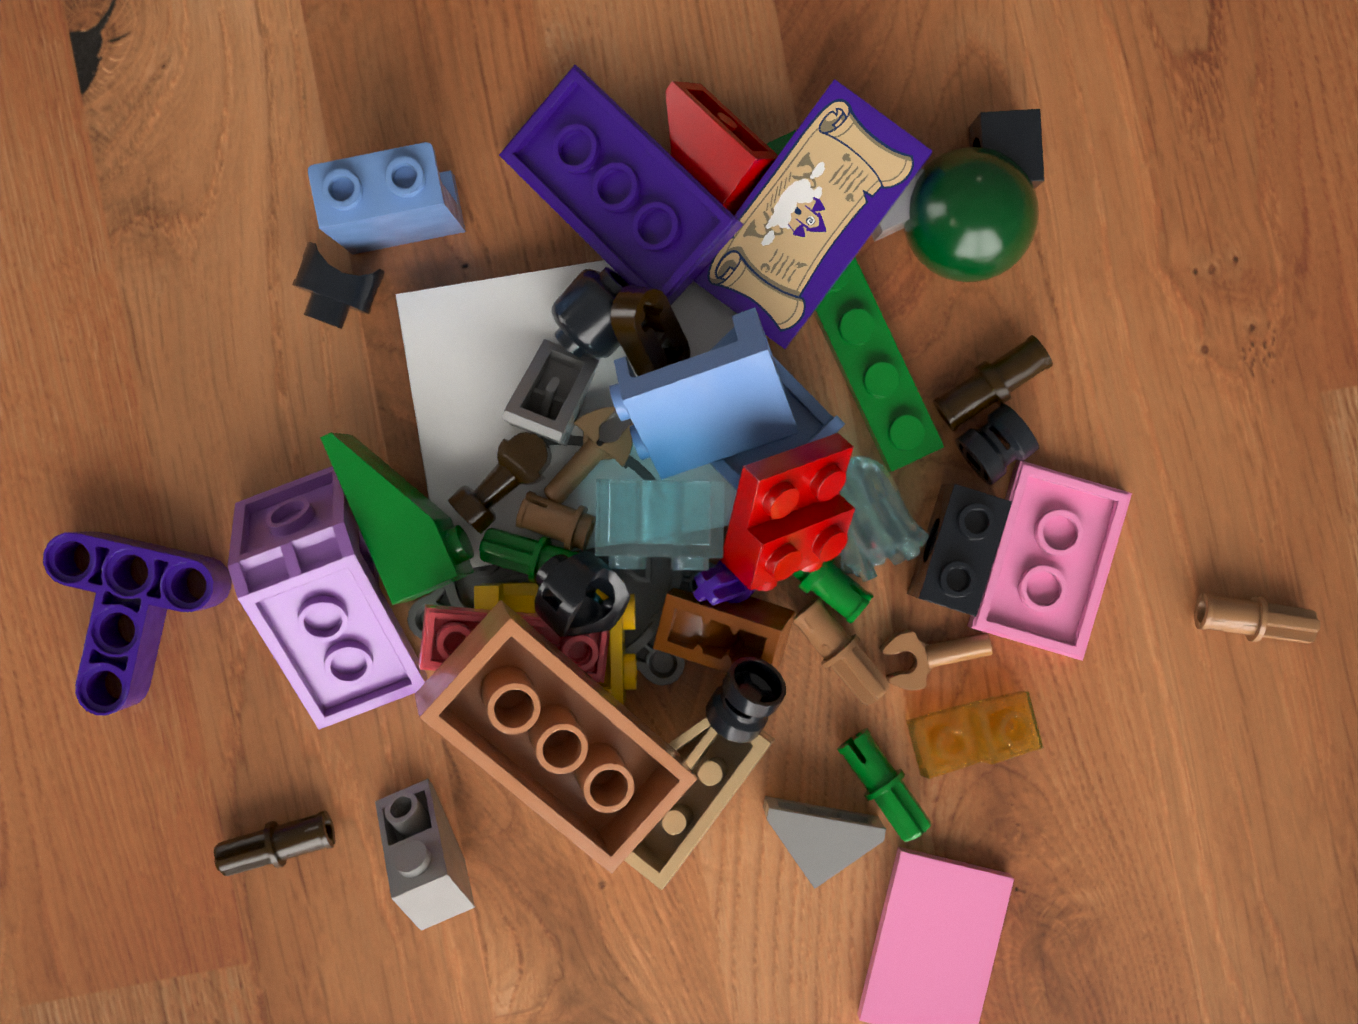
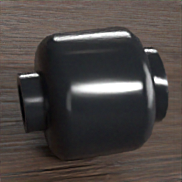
[551,267,629,358]

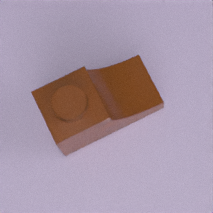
[653,587,795,673]

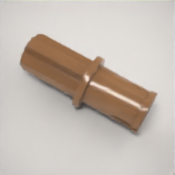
[1194,593,1320,644]
[792,597,889,706]

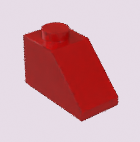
[665,81,778,215]

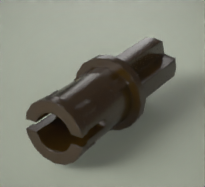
[214,810,336,876]

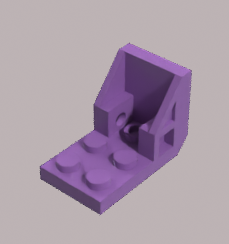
[228,466,427,730]

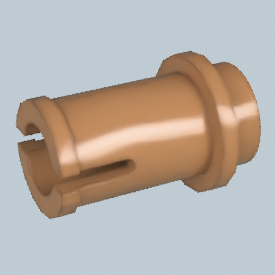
[516,491,597,551]

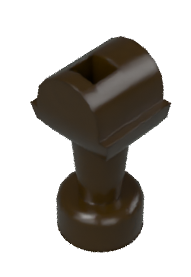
[448,432,552,534]

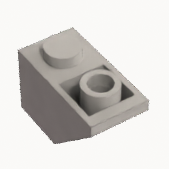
[375,779,475,931]

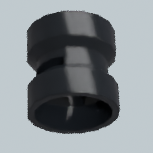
[955,404,1039,485]
[706,656,786,743]

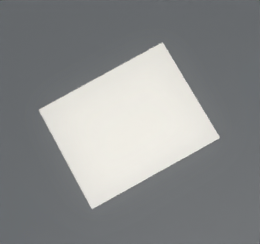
[395,260,737,568]

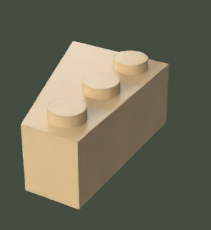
[624,717,775,890]

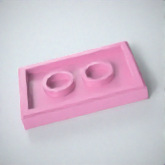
[967,461,1132,661]
[857,847,1014,1024]

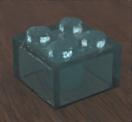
[595,479,725,570]

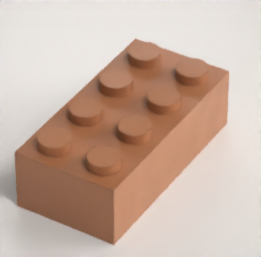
[415,600,698,874]

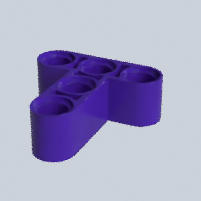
[43,531,232,716]

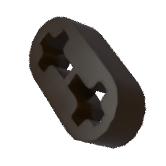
[611,285,691,376]

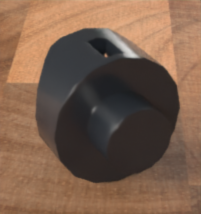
[292,242,385,329]
[534,551,630,637]

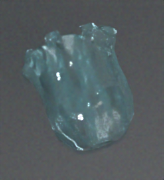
[840,456,929,582]

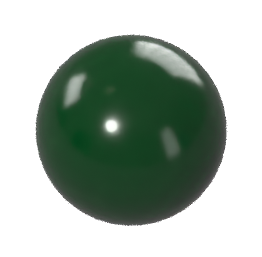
[904,147,1039,282]

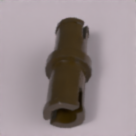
[933,335,1053,431]

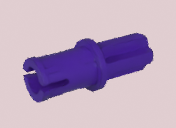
[693,560,758,605]

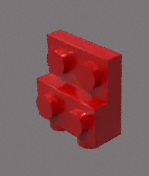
[720,433,855,591]

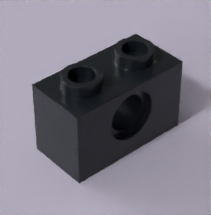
[907,484,1012,616]

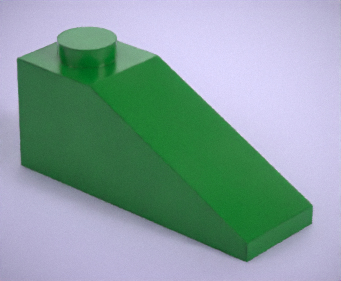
[320,432,474,605]

